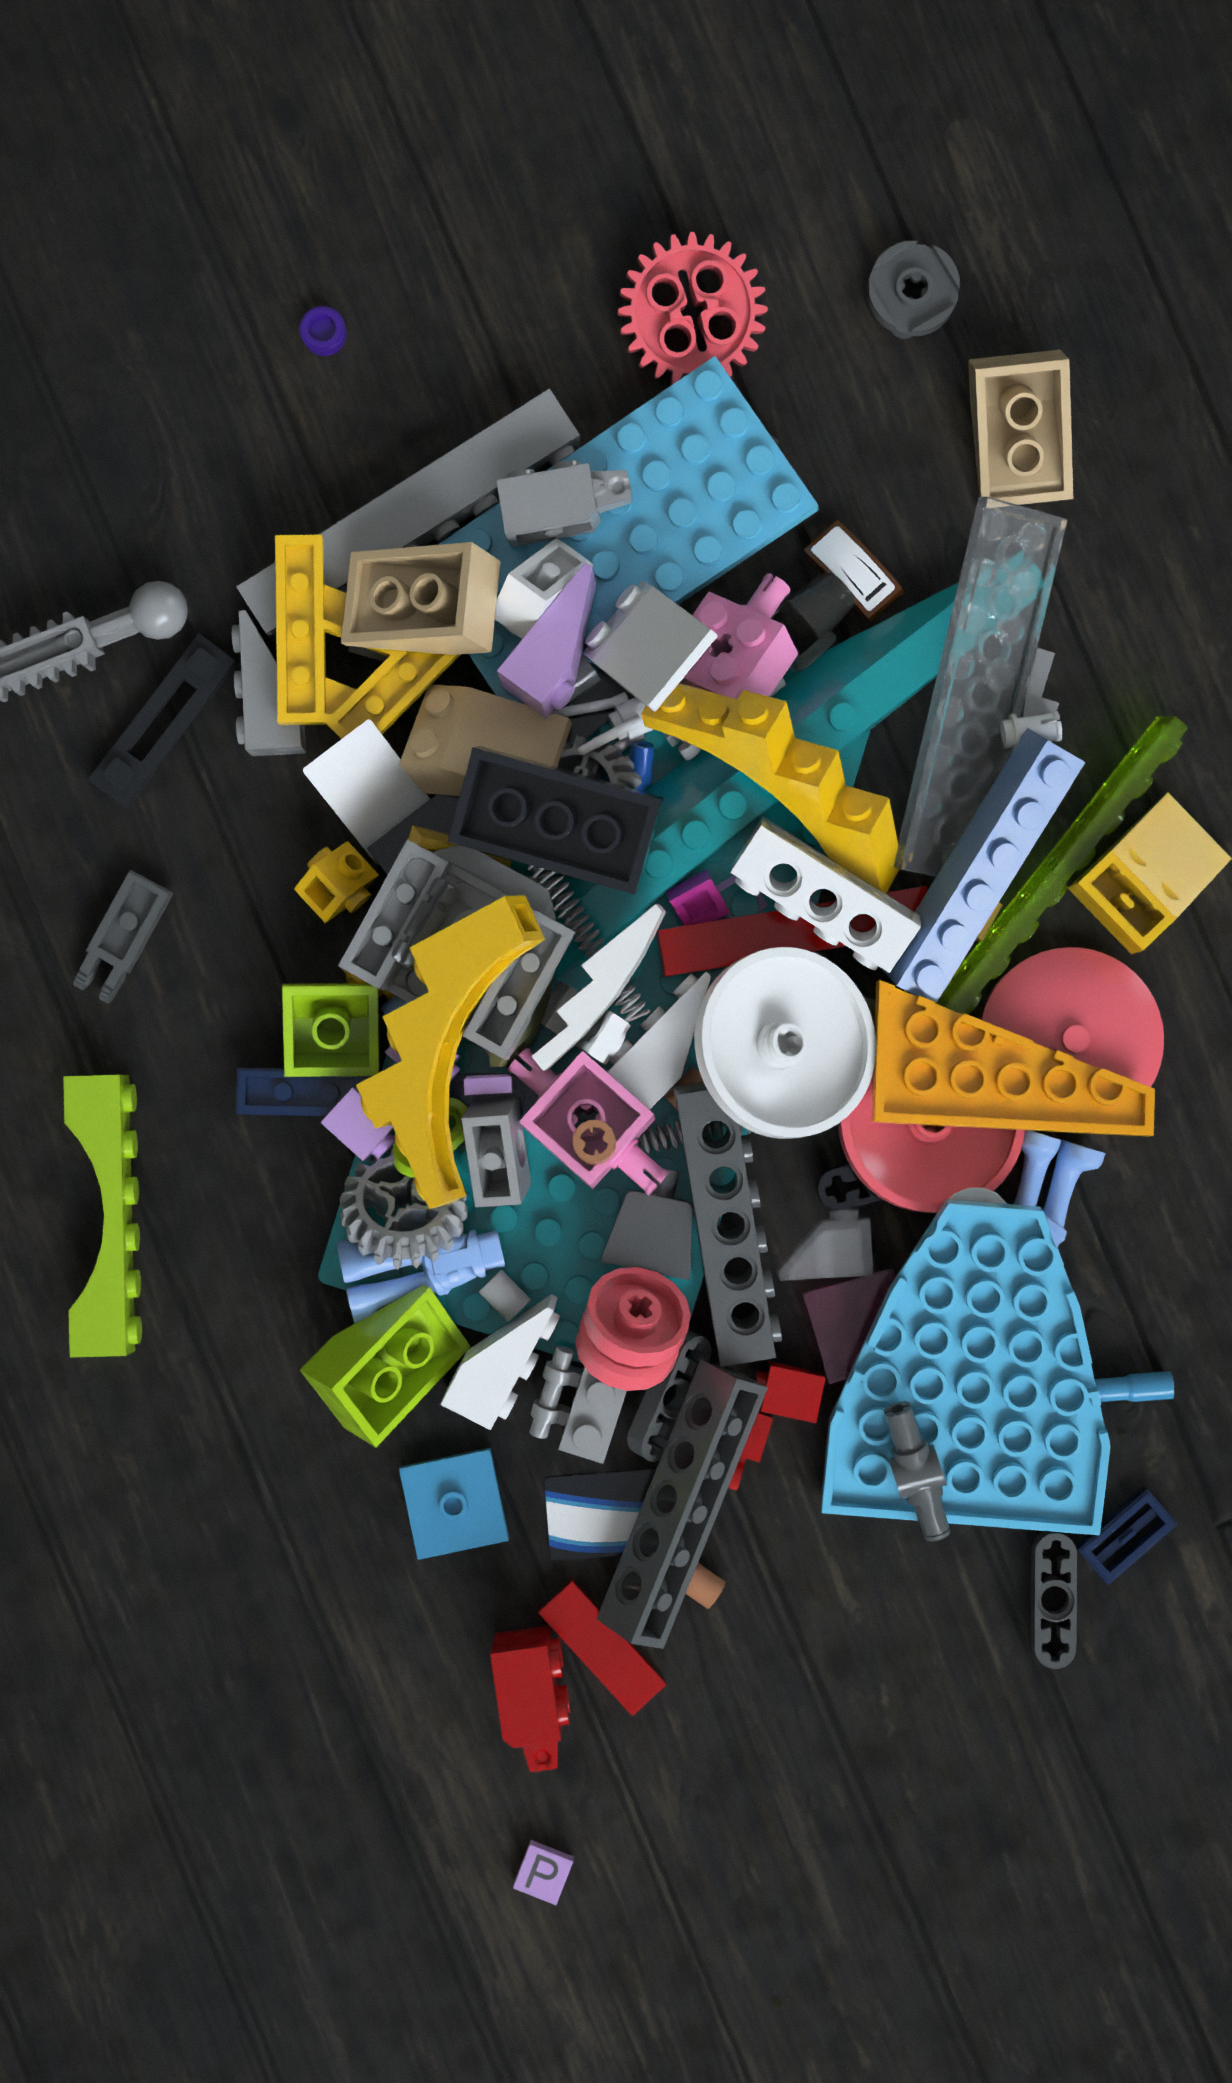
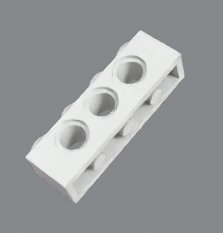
[730,817,921,973]

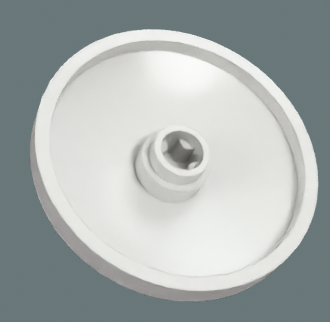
[694,947,876,1139]

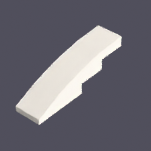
[532,904,666,1071]

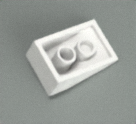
[582,581,718,712]

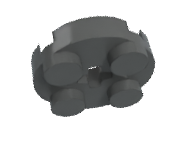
[867,241,960,339]

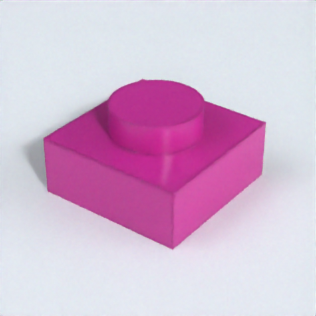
[666,870,730,926]

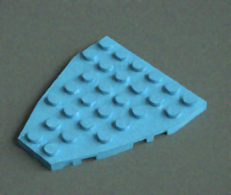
[820,1199,1111,1535]

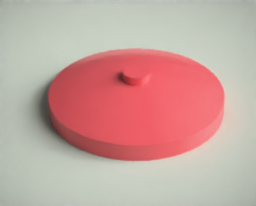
[979,947,1164,1087]
[838,1075,1025,1213]

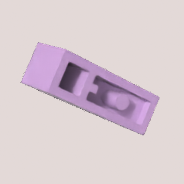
[497,562,597,719]

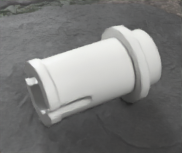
[1000,711,1062,751]

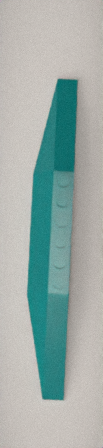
[463,550,1050,1047]

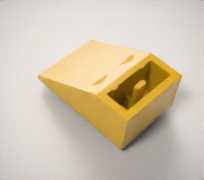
[1068,792,1232,954]

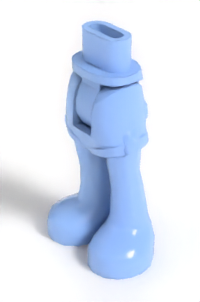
[1013,1130,1106,1248]
[336,1230,505,1323]

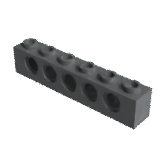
[673,1081,782,1367]
[597,1359,768,1649]

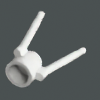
[552,691,654,755]

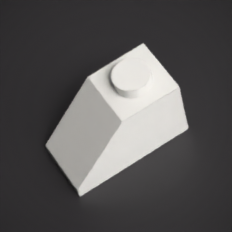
[495,538,594,639]

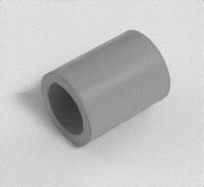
[479,1269,531,1322]

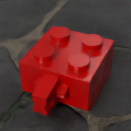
[490,1625,571,1772]

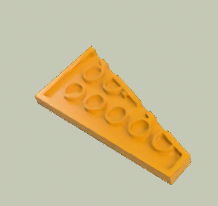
[871,980,1155,1137]

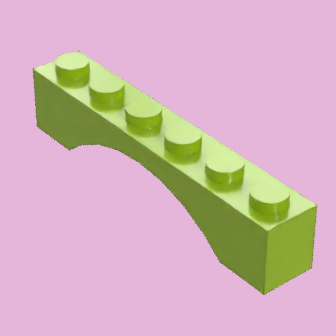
[63,1075,142,1358]

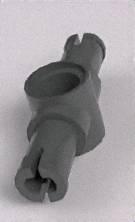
[884,1401,951,1541]

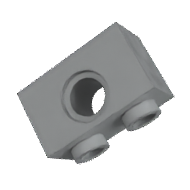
[462,1096,531,1207]

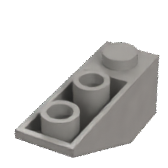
[232,610,307,756]

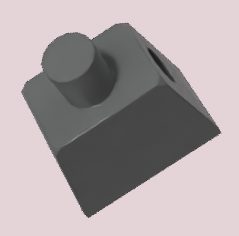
[601,1167,693,1280]

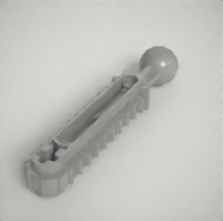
[0,581,188,702]

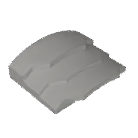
[338,839,576,1060]

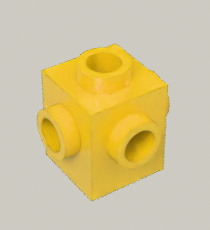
[294,841,379,923]

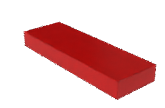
[538,1578,667,1716]

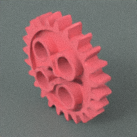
[617,232,768,385]

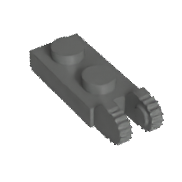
[73,870,174,1004]

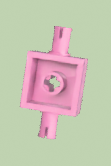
[675,573,798,742]
[508,1048,669,1195]

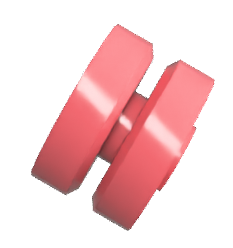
[575,1267,691,1391]

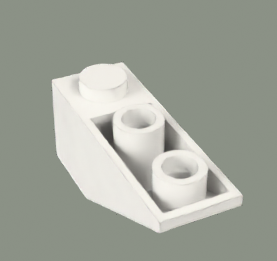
[607,972,711,1110]
[440,1294,560,1430]

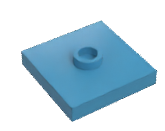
[399,1447,509,1560]

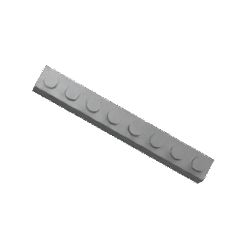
[236,388,580,642]

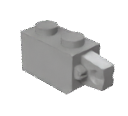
[496,460,632,548]

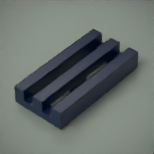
[1076,1487,1178,1585]

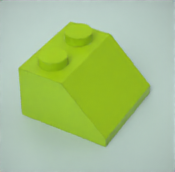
[282,983,380,1077]

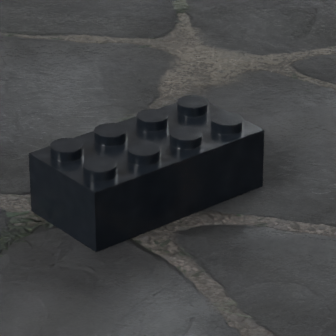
[448,746,664,894]

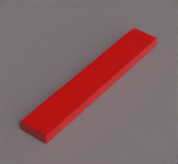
[656,886,927,977]

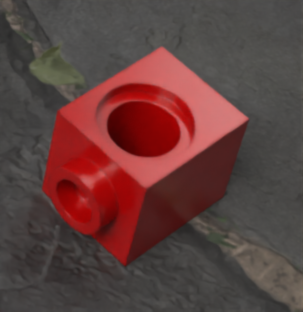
[755,1361,826,1423]

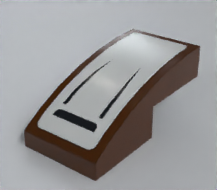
[804,520,904,623]

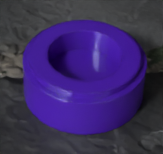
[299,306,347,356]

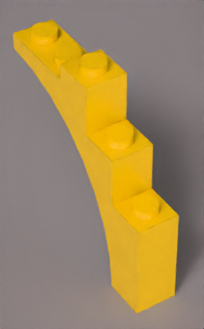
[641,683,902,894]
[356,895,545,1210]

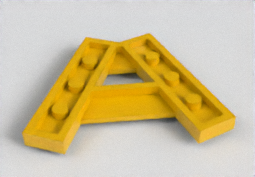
[275,535,461,739]

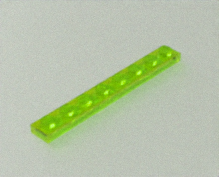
[936,716,1188,1014]

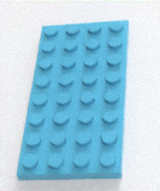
[438,356,819,705]

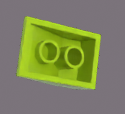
[300,1284,471,1448]

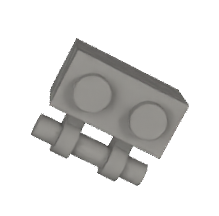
[529,1346,627,1464]

